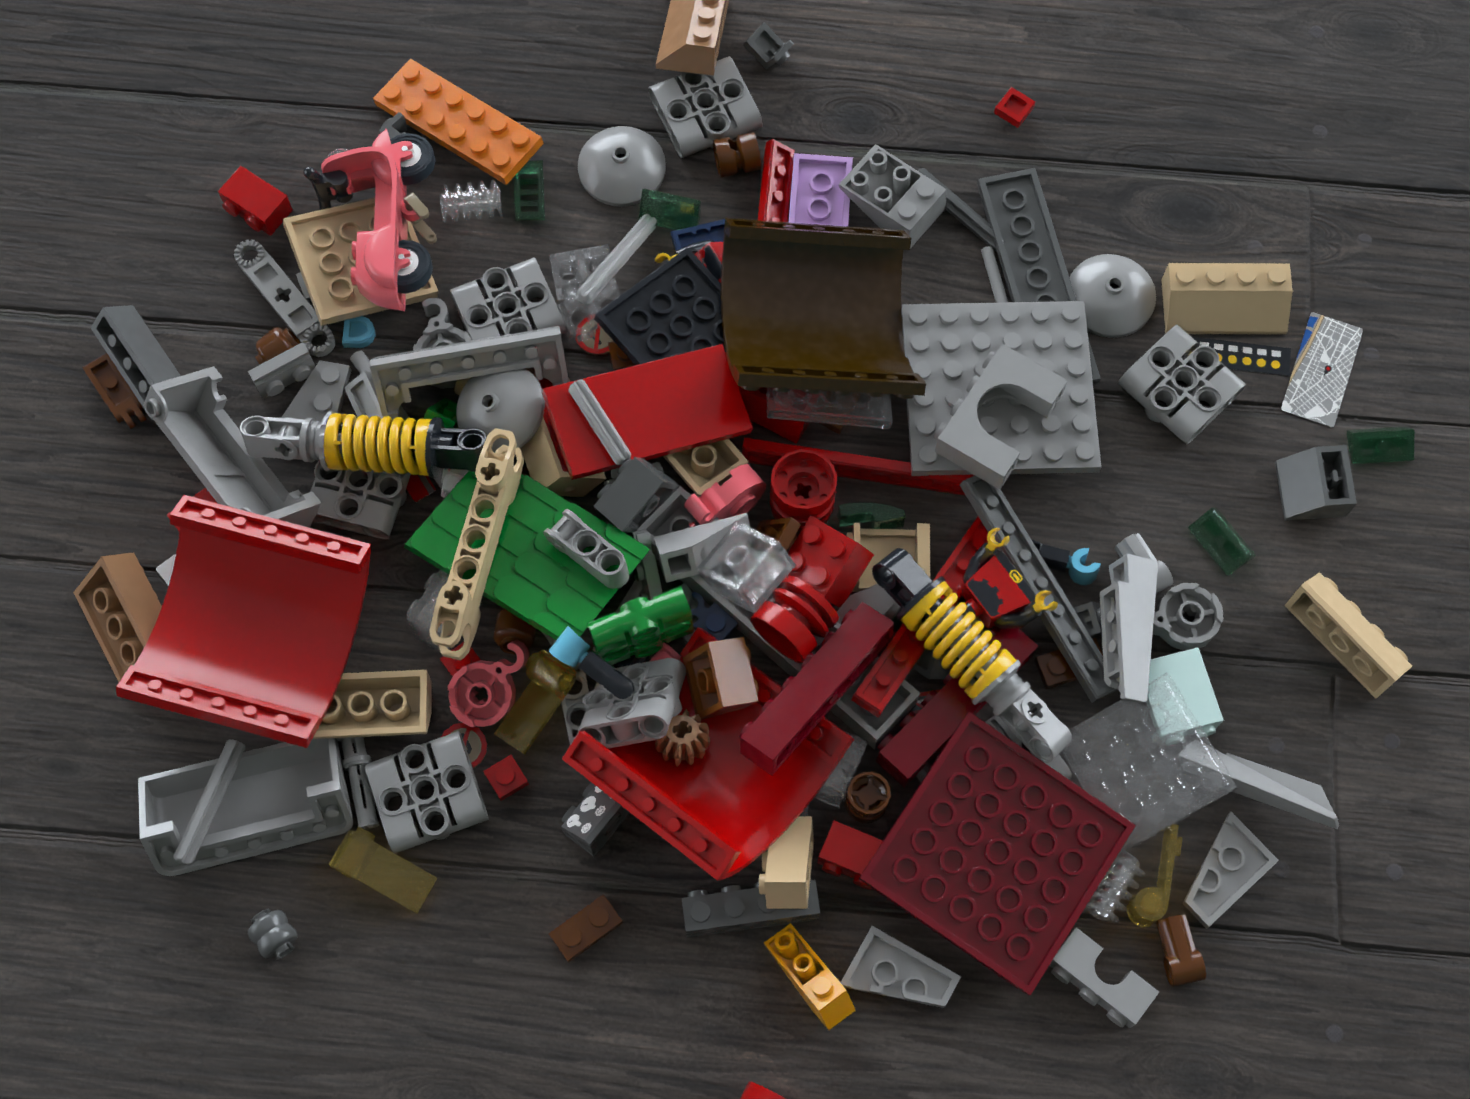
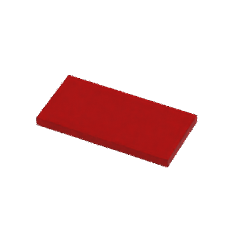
[542,344,753,480]

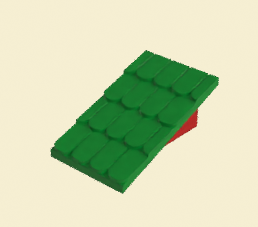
[404,471,650,640]

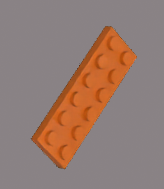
[373,58,544,185]

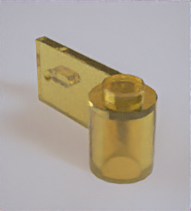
[494,650,577,755]
[1127,824,1182,927]
[328,827,437,914]

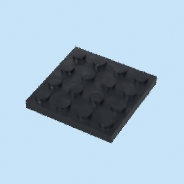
[594,247,725,365]

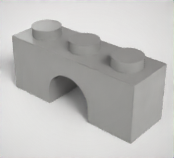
[1049,927,1159,1028]

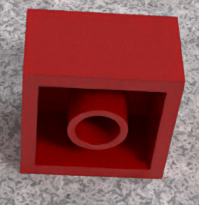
[778,516,874,608]

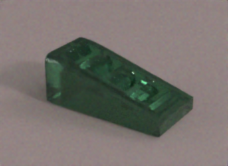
[514,160,545,221]

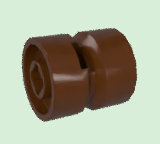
[713,132,761,178]
[845,772,891,823]

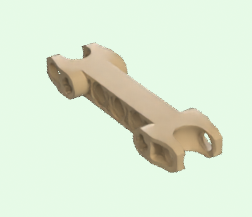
[430,428,524,660]

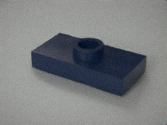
[671,219,725,253]

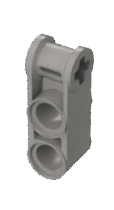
[543,509,629,589]

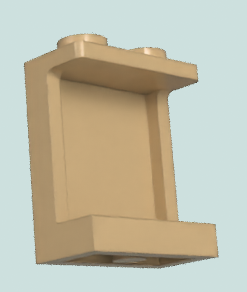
[846,523,930,592]

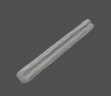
[576,214,657,305]

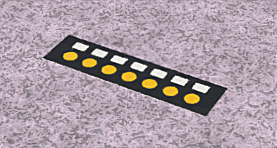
[1190,337,1291,376]

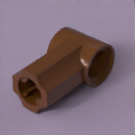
[1156,915,1206,987]

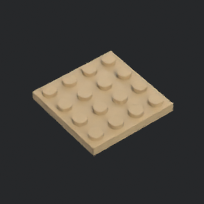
[283,198,438,326]

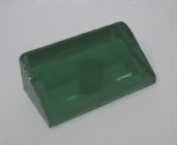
[639,189,701,230]
[1347,427,1415,464]
[1188,507,1256,576]

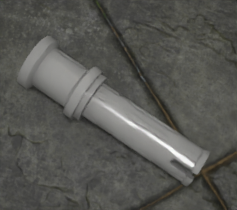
[337,737,379,830]

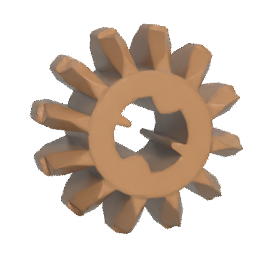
[655,709,710,767]

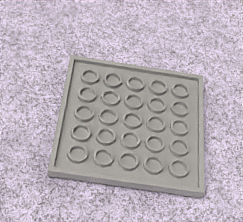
[901,301,1101,476]

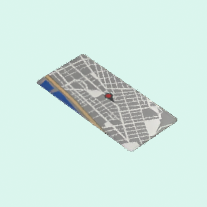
[1281,312,1363,427]

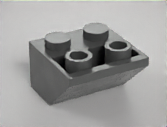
[1275,445,1357,521]

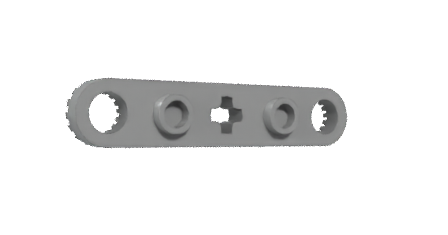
[234,240,335,357]

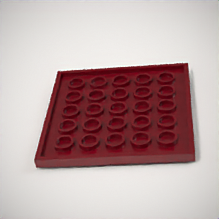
[859,712,1136,996]

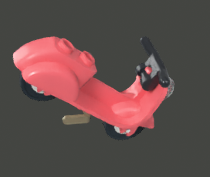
[303,129,437,311]

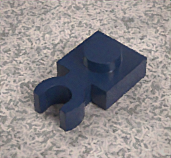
[691,592,738,640]

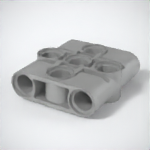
[649,56,763,158]
[450,257,567,340]
[1118,325,1246,445]
[310,460,416,539]
[577,658,686,748]
[365,731,489,854]

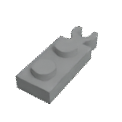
[632,529,662,600]

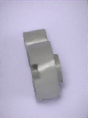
[413,298,472,389]
[1153,583,1224,651]

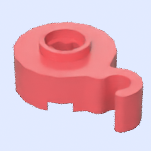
[684,464,766,525]
[447,640,529,727]

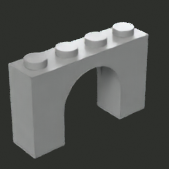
[934,344,1068,490]

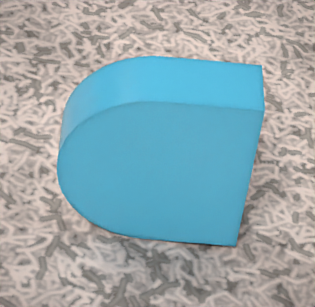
[342,316,375,348]

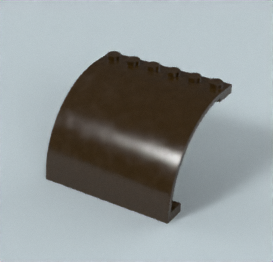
[721,218,926,399]

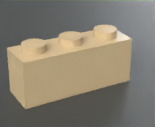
[759,816,814,909]

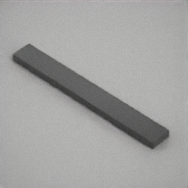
[960,476,1118,703]

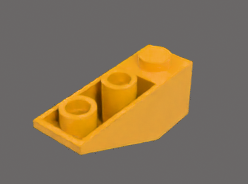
[764,923,856,1031]

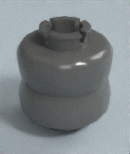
[248,909,298,960]

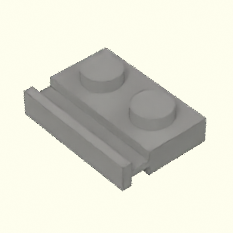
[248,342,316,399]

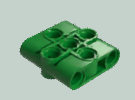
[587,586,694,665]

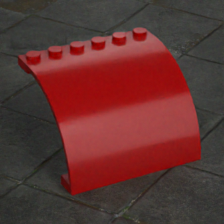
[116,495,371,748]
[562,627,854,881]

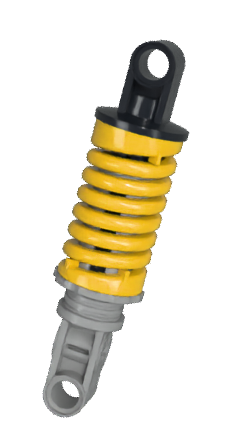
[240,411,486,478]
[872,548,1072,763]

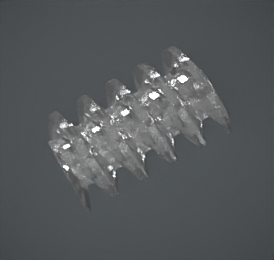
[440,180,503,223]
[1083,849,1146,923]

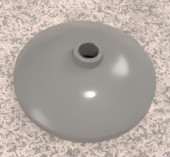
[578,126,666,207]
[1069,254,1156,338]
[456,368,545,453]

